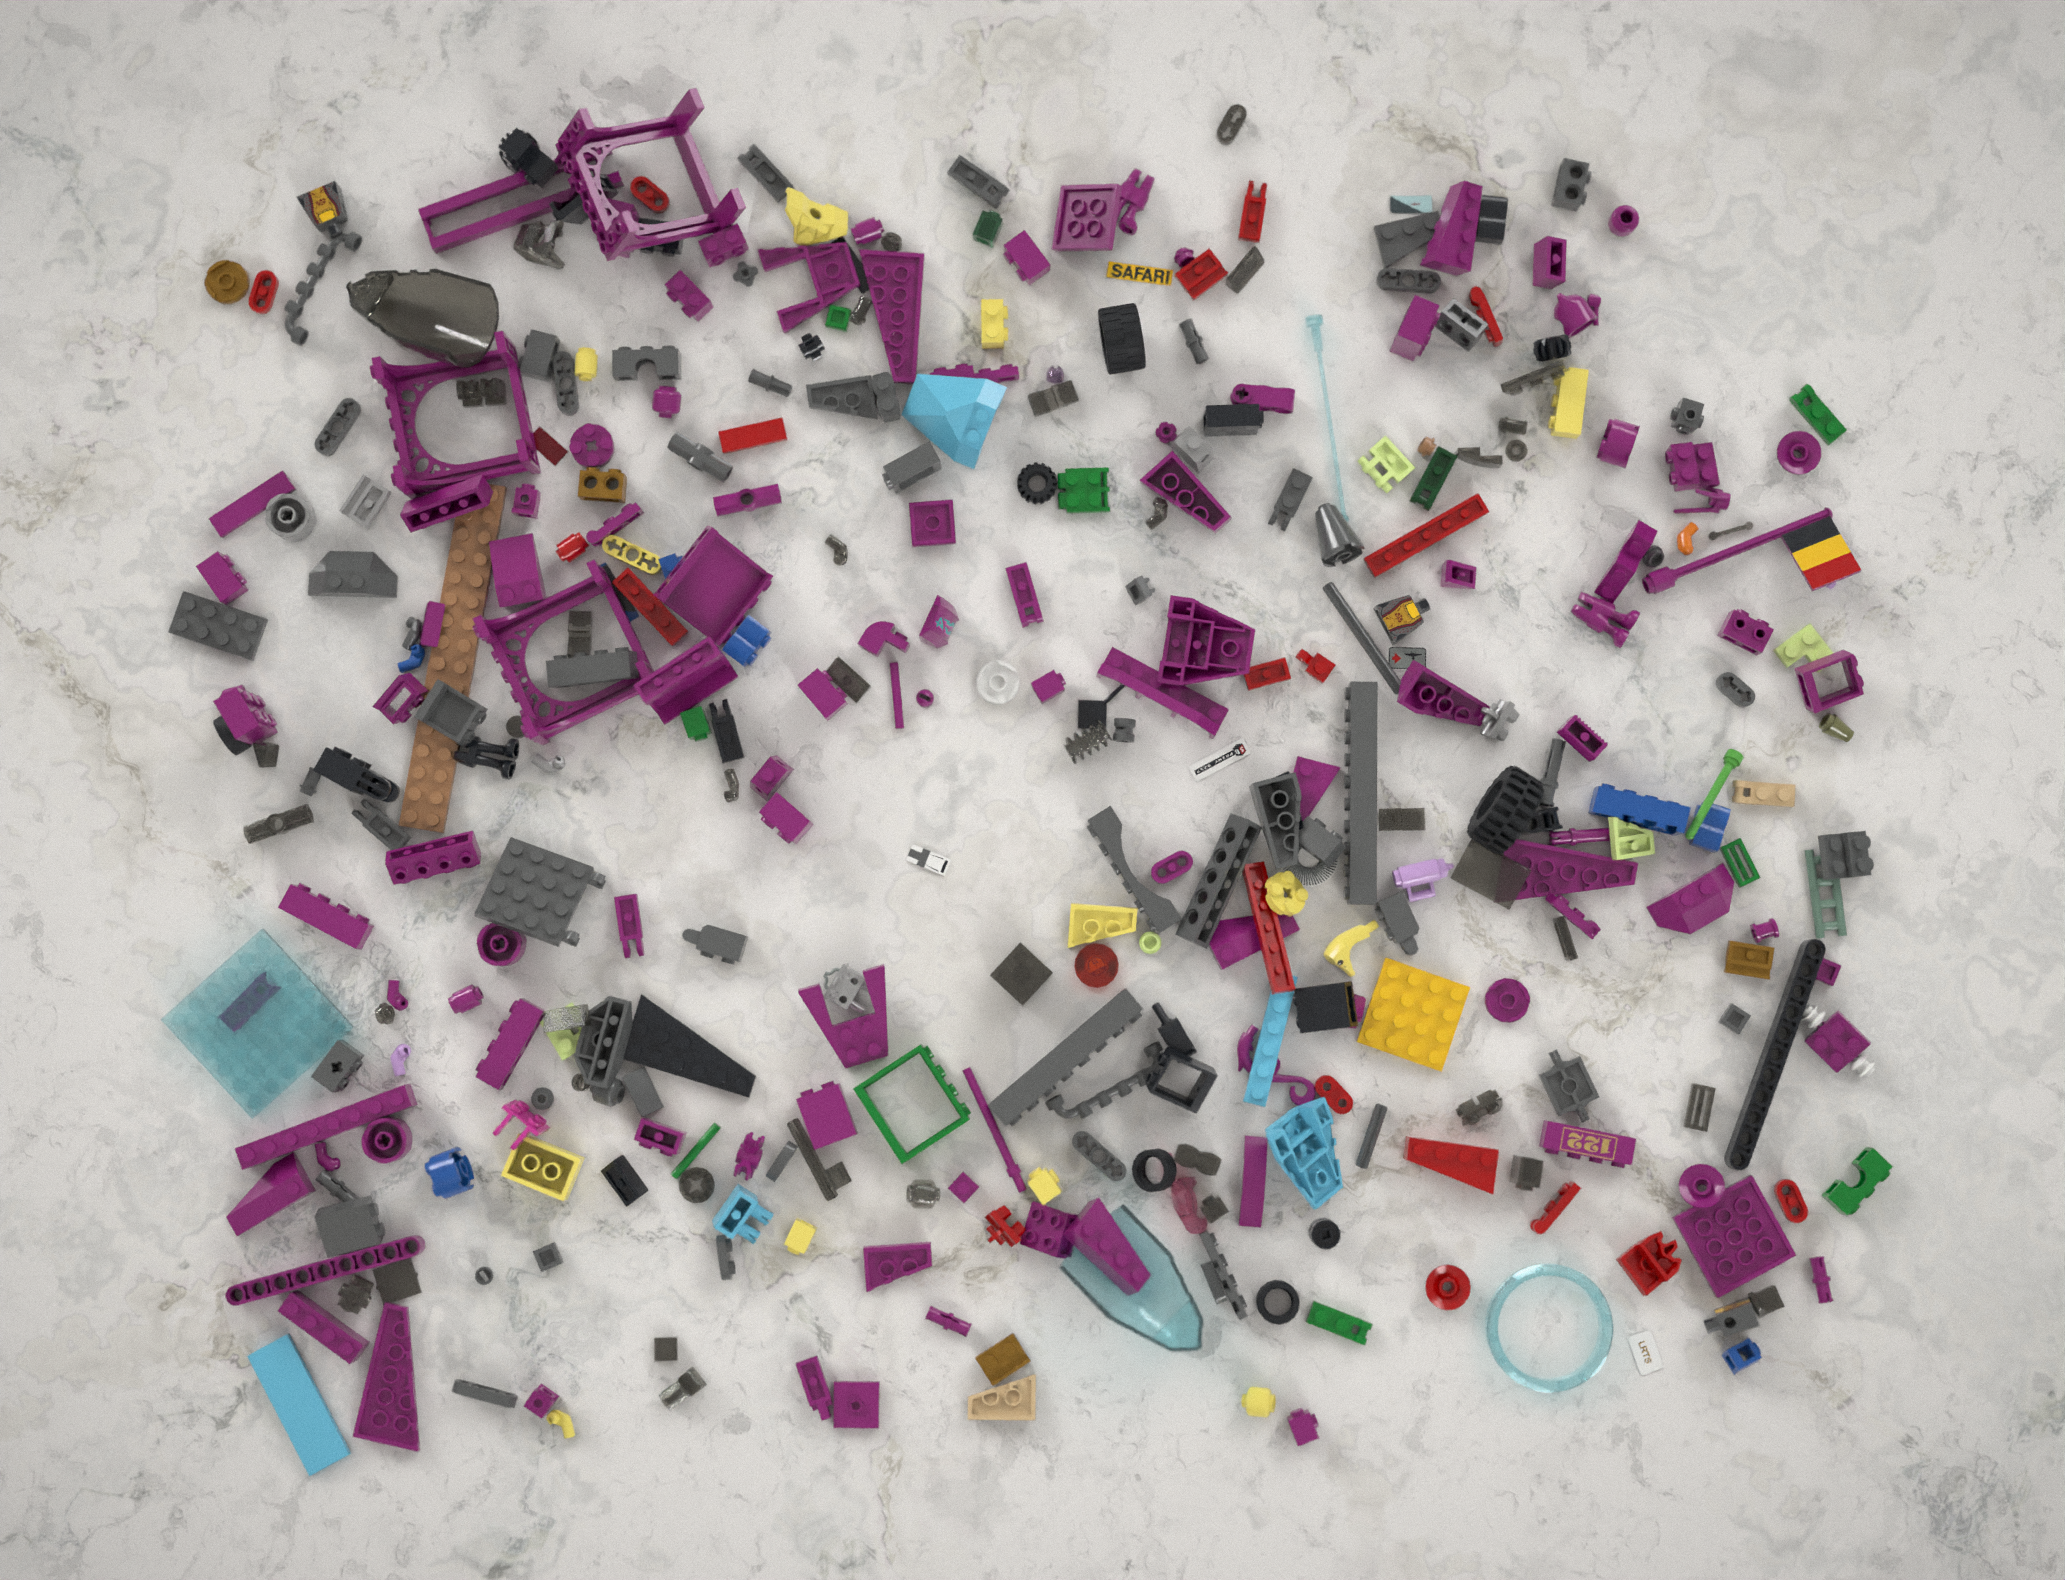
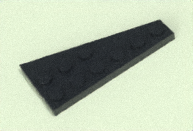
[624,994,756,1098]

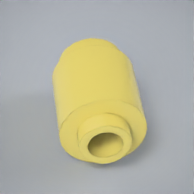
[574,347,598,381]

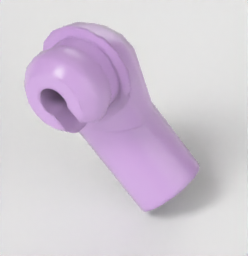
[390,1044,411,1077]

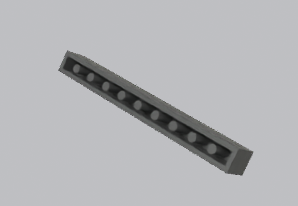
[1343,681,1378,905]

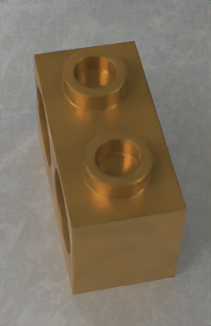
[578,467,627,503]

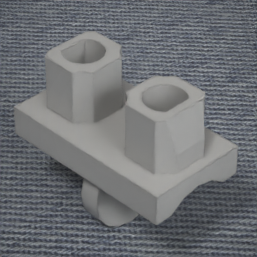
[1480,699,1520,741]

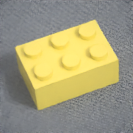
[501,1133,585,1201]

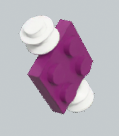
[1801,1005,1875,1078]

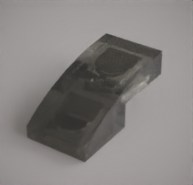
[1028,380,1079,417]
[1454,447,1503,468]
[567,611,592,658]
[1379,808,1426,831]

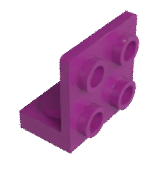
[1020,1201,1078,1259]

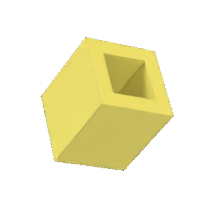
[784,1218,817,1255]

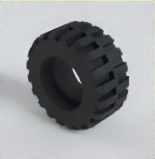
[1467,766,1544,854]

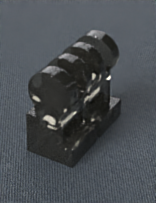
[456,378,507,408]

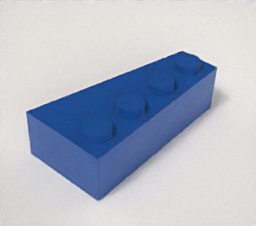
[1588,783,1691,836]

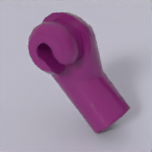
[314,1142,341,1172]

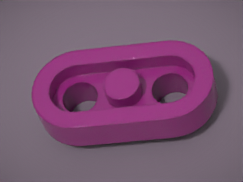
[1151,851,1193,884]

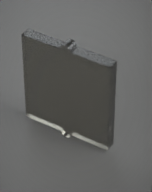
[372,1258,422,1305]

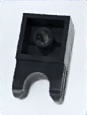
[313,746,400,803]

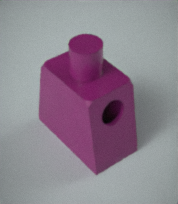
[750,755,794,802]

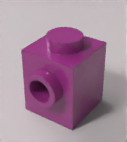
[1286,1408,1319,1446]

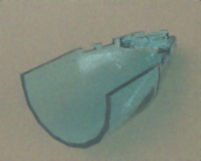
[1058,1204,1203,1352]

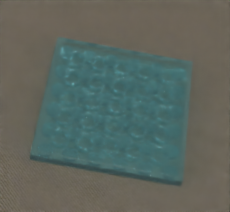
[161,929,354,1119]

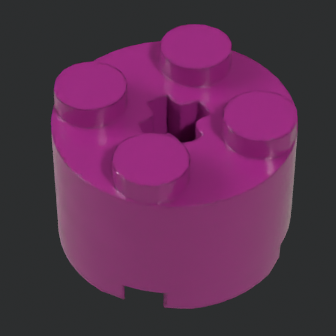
[1596,418,1640,469]
[477,923,527,966]
[361,1117,413,1164]

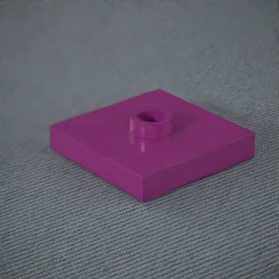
[909,499,956,547]
[833,1381,880,1428]

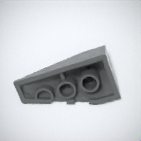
[1249,772,1301,870]

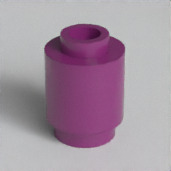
[850,217,884,245]
[448,984,484,1014]

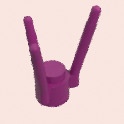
[1673,487,1731,514]

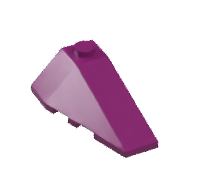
[226,1152,316,1236]

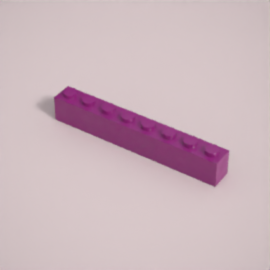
[235,1084,418,1170]

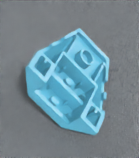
[901,374,1007,469]
[1265,1097,1343,1209]

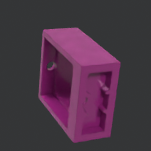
[1794,649,1864,714]

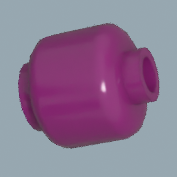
[1608,205,1639,237]
[652,385,681,418]

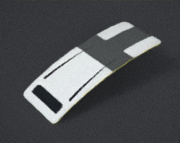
[906,844,951,876]

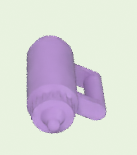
[1392,859,1454,902]

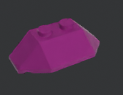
[1646,863,1734,934]

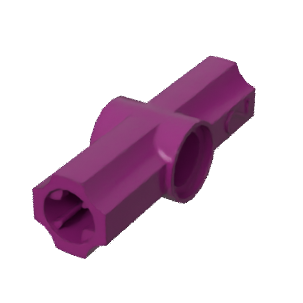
[713,484,782,517]

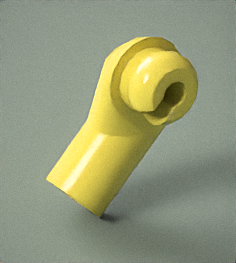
[546,1410,575,1439]

